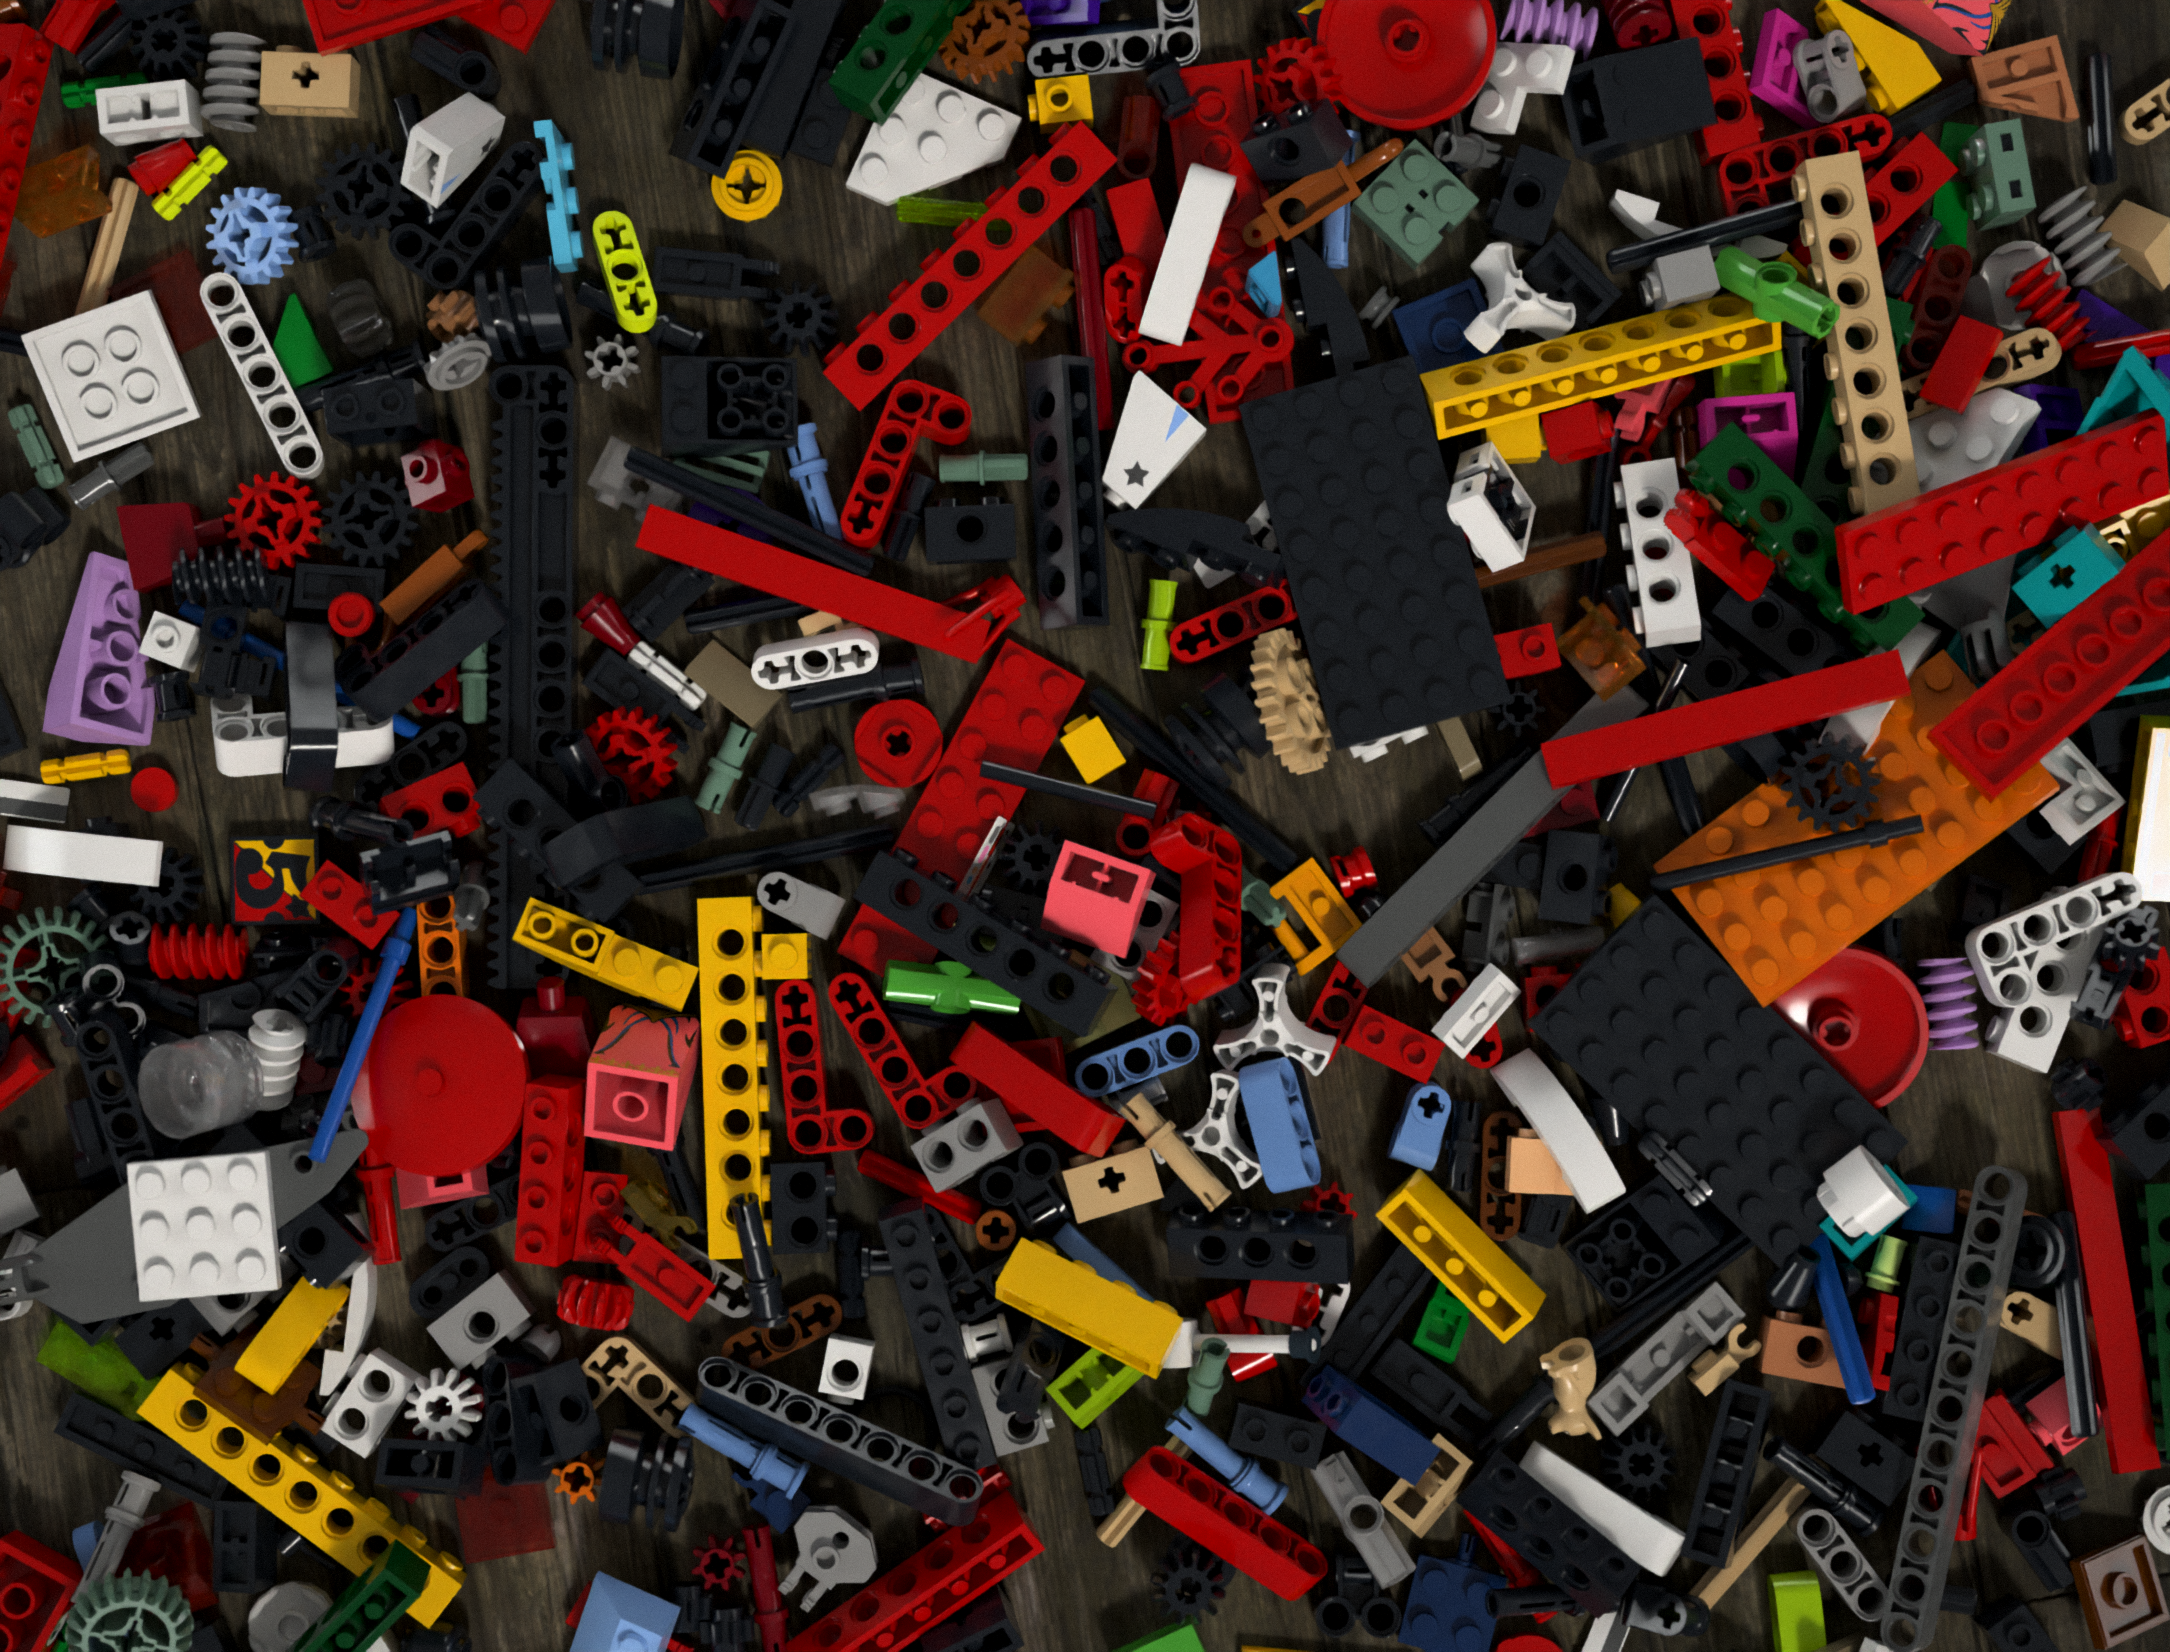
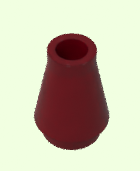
[575,591,641,657]

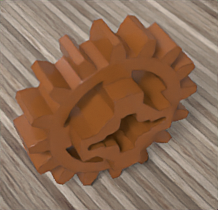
[938,0,1032,84]

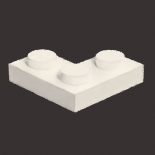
[1470,42,1575,135]
[2039,738,2126,846]

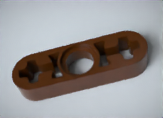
[1477,1110,1523,1241]
[721,1292,843,1370]

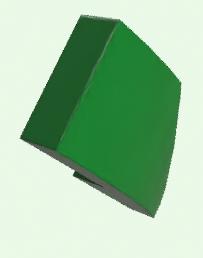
[272,291,334,390]
[1410,1279,1471,1364]

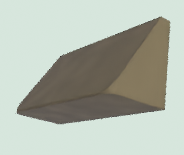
[683,639,782,729]

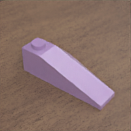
[43,551,156,746]

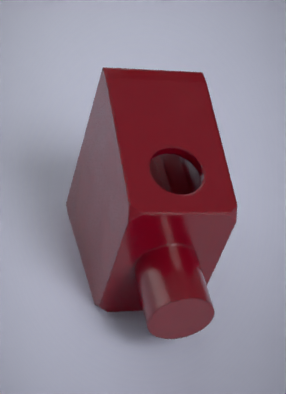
[116,502,231,594]
[516,976,599,1081]

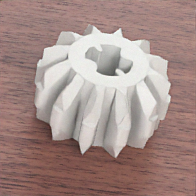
[405,1368,483,1442]

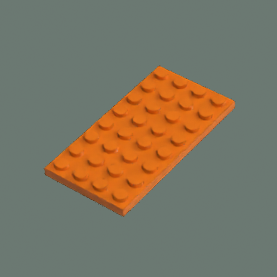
[1652,649,2060,1008]

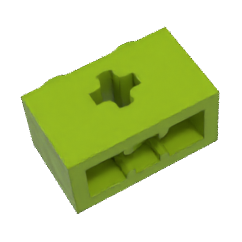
[1046,1347,1145,1430]

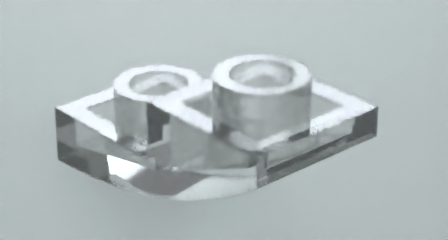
[809,785,907,819]

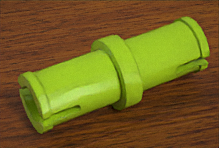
[1140,579,1178,671]

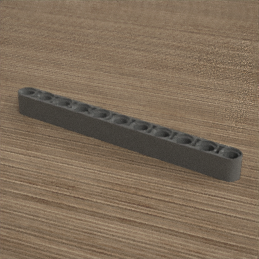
[1881,1165,2028,1652]

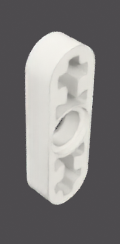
[751,628,879,690]

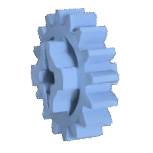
[205,187,299,285]

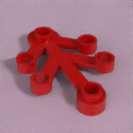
[1122,286,1295,410]

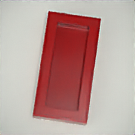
[1919,315,2004,415]

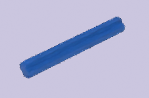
[1809,1233,1876,1405]

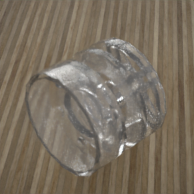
[138,1030,264,1139]

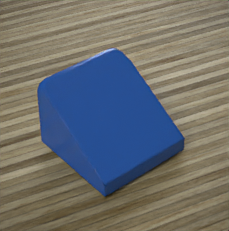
[1900,1184,1956,1234]

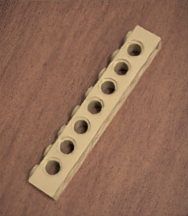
[1791,150,1921,518]

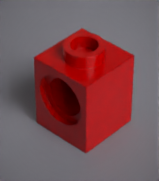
[1541,400,1615,465]
[1243,1280,1320,1329]

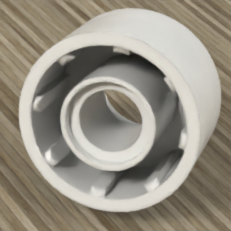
[1816,1145,1910,1237]

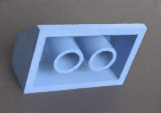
[569,1571,681,1652]

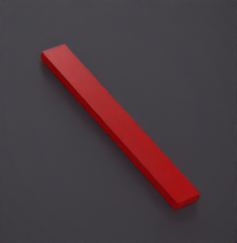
[635,504,991,665]
[1540,649,1911,790]
[2051,1107,2161,1474]

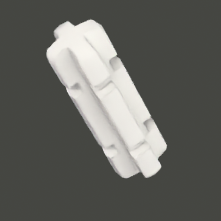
[627,641,707,711]

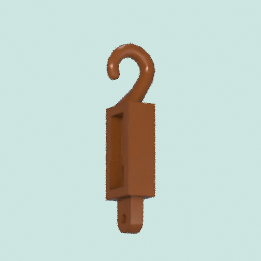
[1242,138,1404,248]
[344,528,489,654]

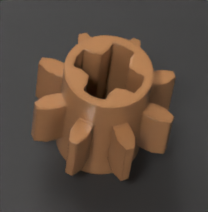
[426,290,481,343]

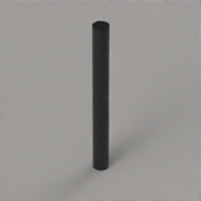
[1599,657,1692,822]
[979,759,1158,820]

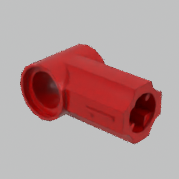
[38,0,116,54]
[1115,769,1180,860]
[1205,1286,1278,1383]

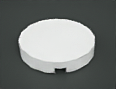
[1977,241,2067,330]
[248,1580,333,1652]

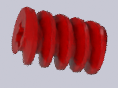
[2004,255,2097,356]
[148,923,249,980]

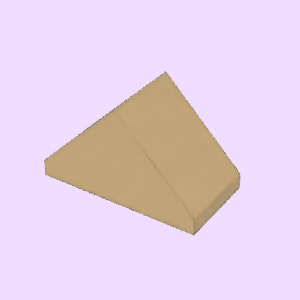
[2096,199,2170,291]

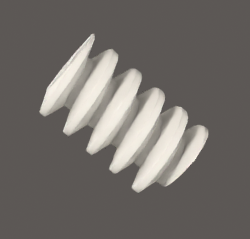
[234,1009,308,1111]

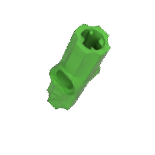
[1714,246,1840,339]
[882,959,1021,1016]

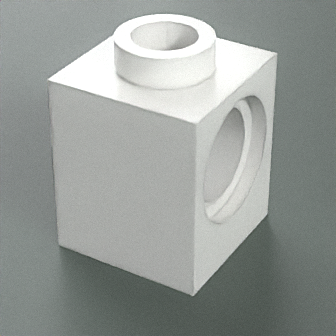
[138,611,203,672]
[818,1333,876,1405]

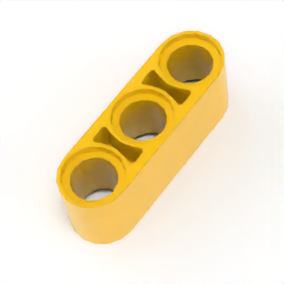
[234,1276,351,1396]

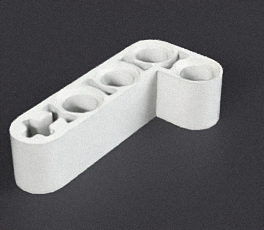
[1138,163,1237,347]
[210,688,395,777]
[1965,872,2143,1008]
[1518,1440,1685,1577]

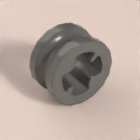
[1358,285,1401,330]

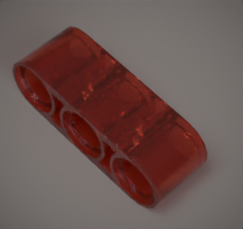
[1897,244,1973,376]

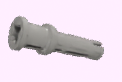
[70,1470,162,1603]

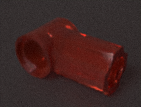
[1115,95,1162,185]

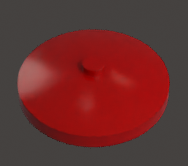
[1317,0,1497,131]
[1769,943,1929,1110]
[351,994,531,1177]

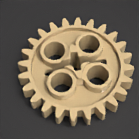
[1250,628,1331,775]

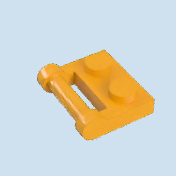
[1268,857,1363,977]

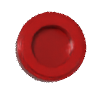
[328,592,376,637]
[130,767,179,812]

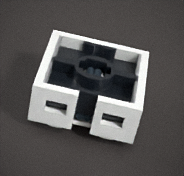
[1447,441,1536,573]

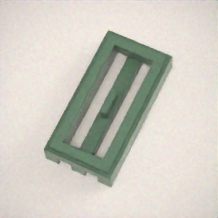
[674,451,771,496]

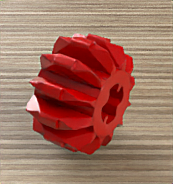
[338,958,415,1024]
[556,1274,635,1331]

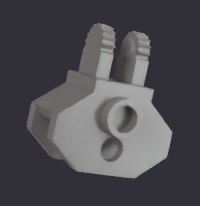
[777,1504,879,1613]

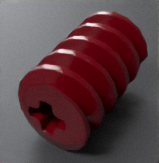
[1601,0,1672,51]

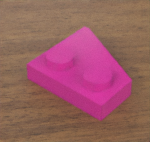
[1749,8,1820,130]

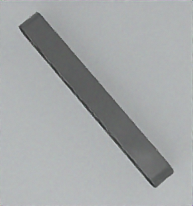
[1335,675,1651,988]

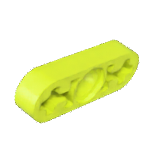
[593,211,657,333]

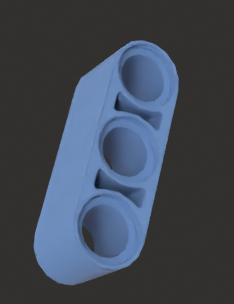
[1075,1023,1200,1097]
[1239,1057,1321,1194]

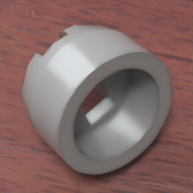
[521,1323,561,1364]

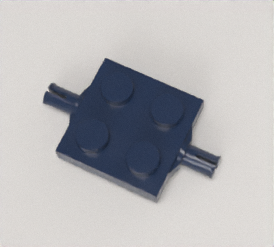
[1397,1531,1507,1652]

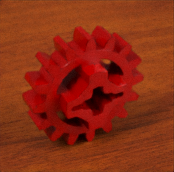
[1253,37,1344,115]
[224,471,326,570]
[585,706,678,804]
[1131,930,1198,1026]

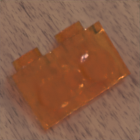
[13,144,113,239]
[977,244,1076,349]
[1556,595,1647,702]

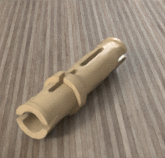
[1119,1092,1232,1213]

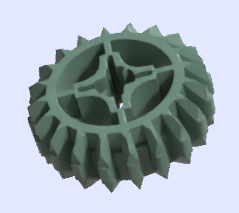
[0,906,114,1028]
[65,1567,194,1652]

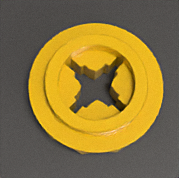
[711,150,783,223]

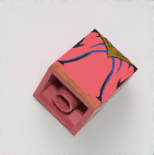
[1860,0,2011,57]
[584,1002,701,1151]

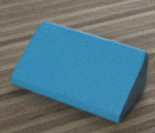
[1244,251,1282,318]

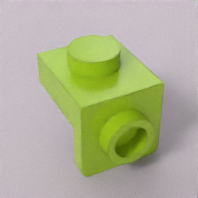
[1713,350,1787,398]

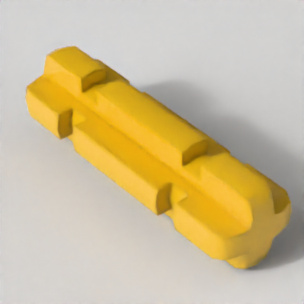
[40,749,131,784]

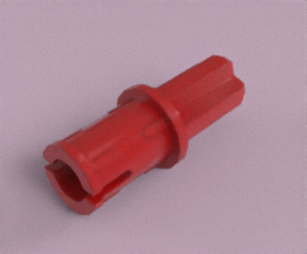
[2077,804,2125,883]

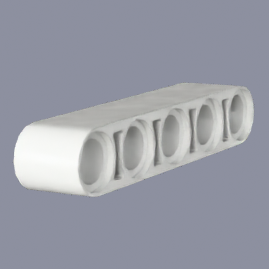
[200,272,325,481]

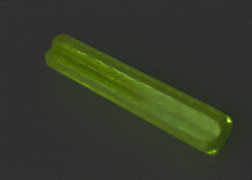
[896,196,1028,231]

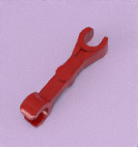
[1618,374,1696,465]

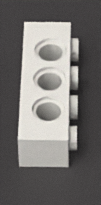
[1613,458,1701,648]
[1985,886,2109,1073]

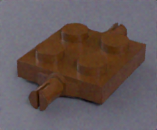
[189,1323,327,1446]

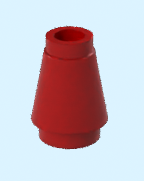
[126,137,198,197]

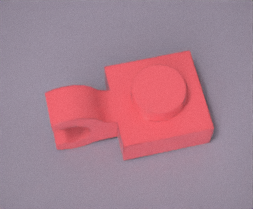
[1614,378,1675,442]

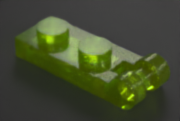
[35,1320,162,1423]

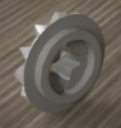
[423,333,492,390]

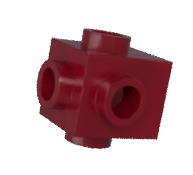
[401,439,475,513]

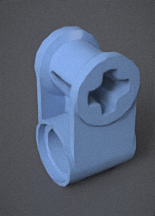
[1387,1081,1451,1171]

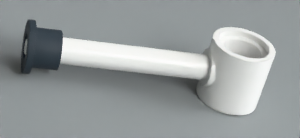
[1163,1317,1321,1368]

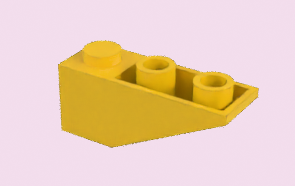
[1814,0,1942,119]

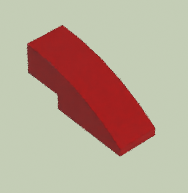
[1105,177,1167,291]

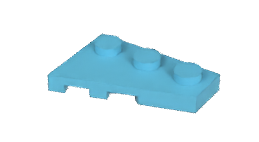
[533,120,584,273]

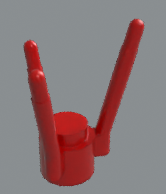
[939,573,1027,660]
[1913,1445,1984,1541]

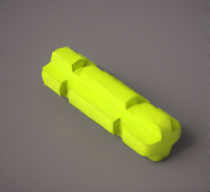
[151,145,228,221]

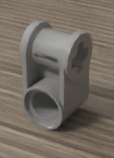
[1793,29,1866,123]
[757,872,846,940]

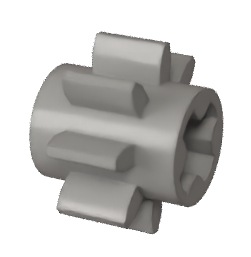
[584,334,641,391]

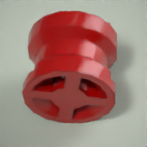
[1328,845,1378,899]

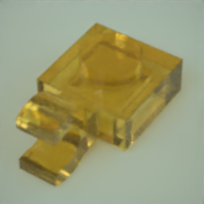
[619,1179,698,1250]

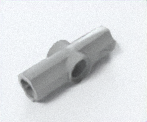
[1310,1451,1416,1590]

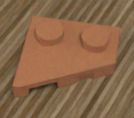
[1967,35,2080,123]

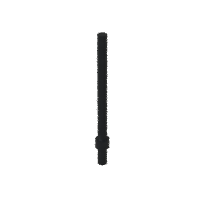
[1650,814,1925,893]

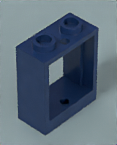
[1301,1364,1441,1486]

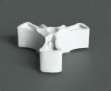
[1464,242,1576,353]
[1213,963,1336,1076]
[1152,1069,1263,1189]

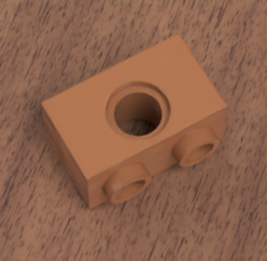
[1753,1309,1860,1389]

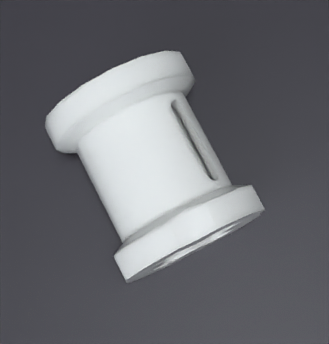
[961,1312,1014,1363]

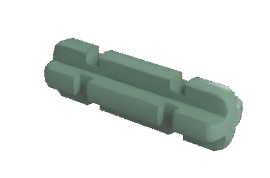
[7,404,65,490]

